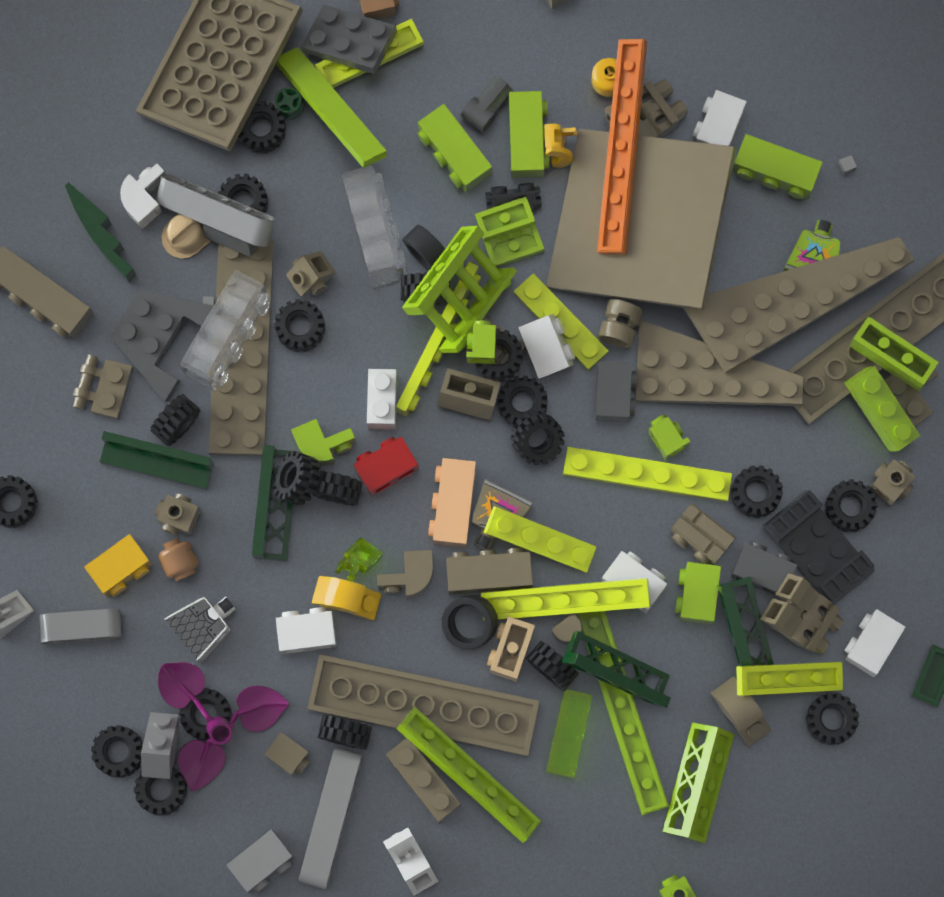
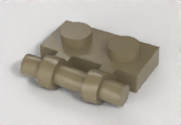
[73,355,133,420]

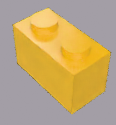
[84,534,153,597]

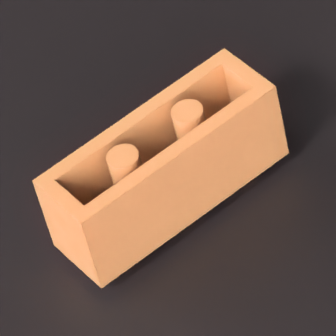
[428,458,476,548]

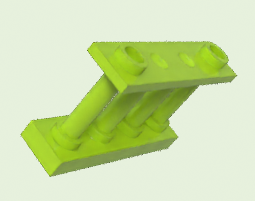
[402,226,517,353]

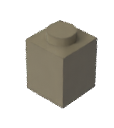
[264,732,310,777]

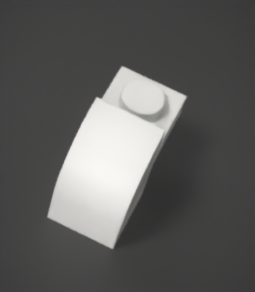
[120,164,165,229]
[383,828,439,896]

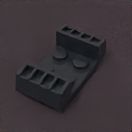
[763,490,874,605]

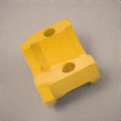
[544,124,578,168]

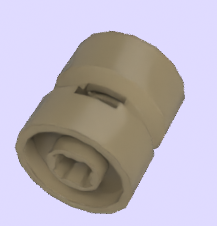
[598,299,643,348]

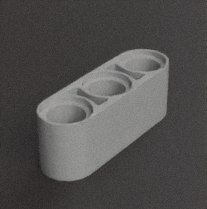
[40,609,122,644]

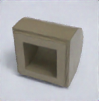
[552,614,582,645]

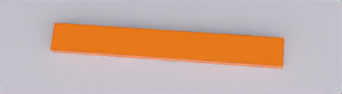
[597,39,647,255]

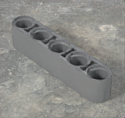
[156,174,275,247]
[299,747,363,890]

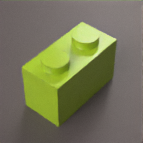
[675,562,721,625]

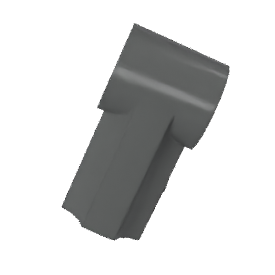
[461,76,513,133]

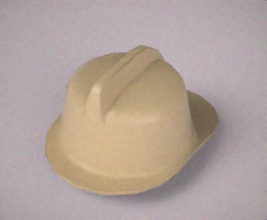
[162,213,212,259]

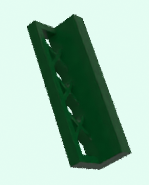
[99,431,214,490]
[252,445,297,562]
[717,576,774,697]
[562,631,671,708]

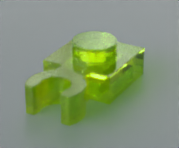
[335,537,383,582]

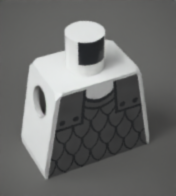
[165,596,236,663]

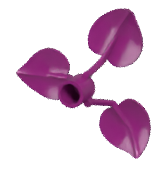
[157,662,289,791]

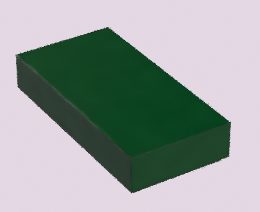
[911,644,944,708]

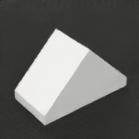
[0,590,34,639]

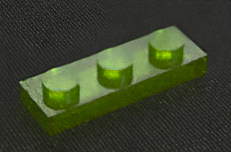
[546,689,592,779]

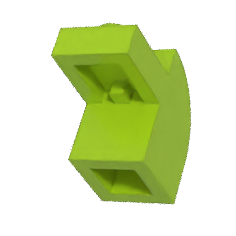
[291,419,356,466]

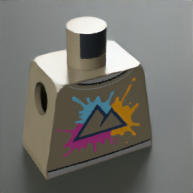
[471,479,533,550]

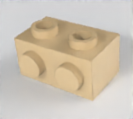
[487,616,535,682]

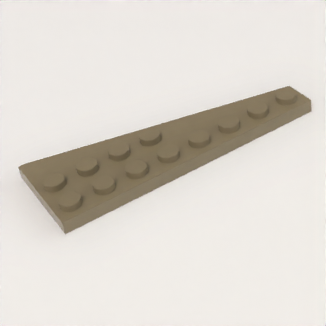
[683,237,914,374]

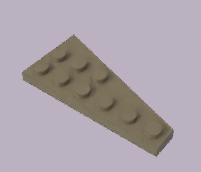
[636,320,804,406]

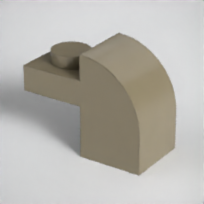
[377,550,434,599]
[711,677,771,747]

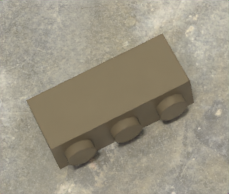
[446,548,533,595]
[386,738,461,824]

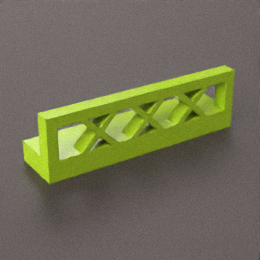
[663,722,735,844]

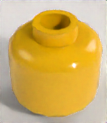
[591,58,617,97]

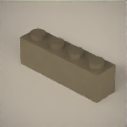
[0,246,94,339]

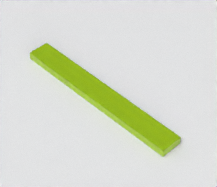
[576,611,669,816]

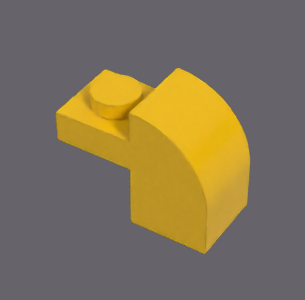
[312,576,382,620]

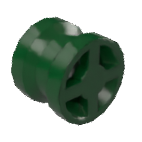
[275,87,304,119]

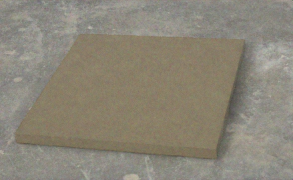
[546,129,736,310]

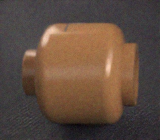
[158,538,199,581]

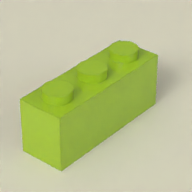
[509,91,549,178]
[417,104,492,193]
[732,134,823,199]
[849,316,939,392]
[844,366,921,452]

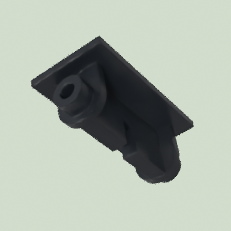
[485,183,542,210]

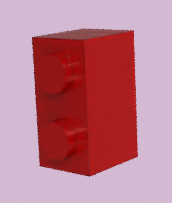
[353,436,419,497]

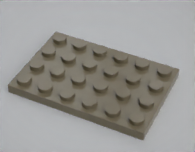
[136,0,303,152]

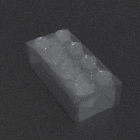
[341,165,408,290]
[179,269,270,392]

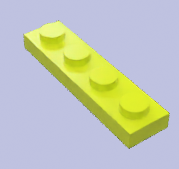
[315,18,424,88]
[513,273,609,372]
[483,506,596,573]
[736,662,843,696]

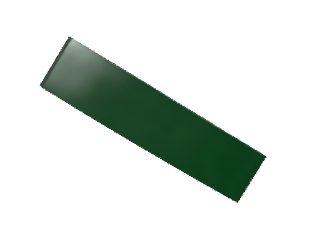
[65,182,136,283]

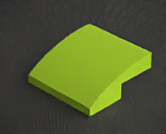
[475,197,545,268]

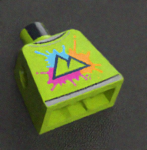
[783,220,840,272]

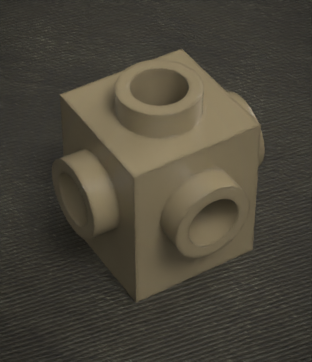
[286,250,336,297]
[871,459,915,506]
[155,493,201,536]

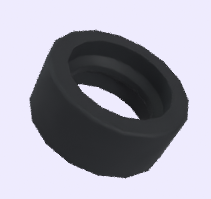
[402,225,445,271]
[442,595,498,650]

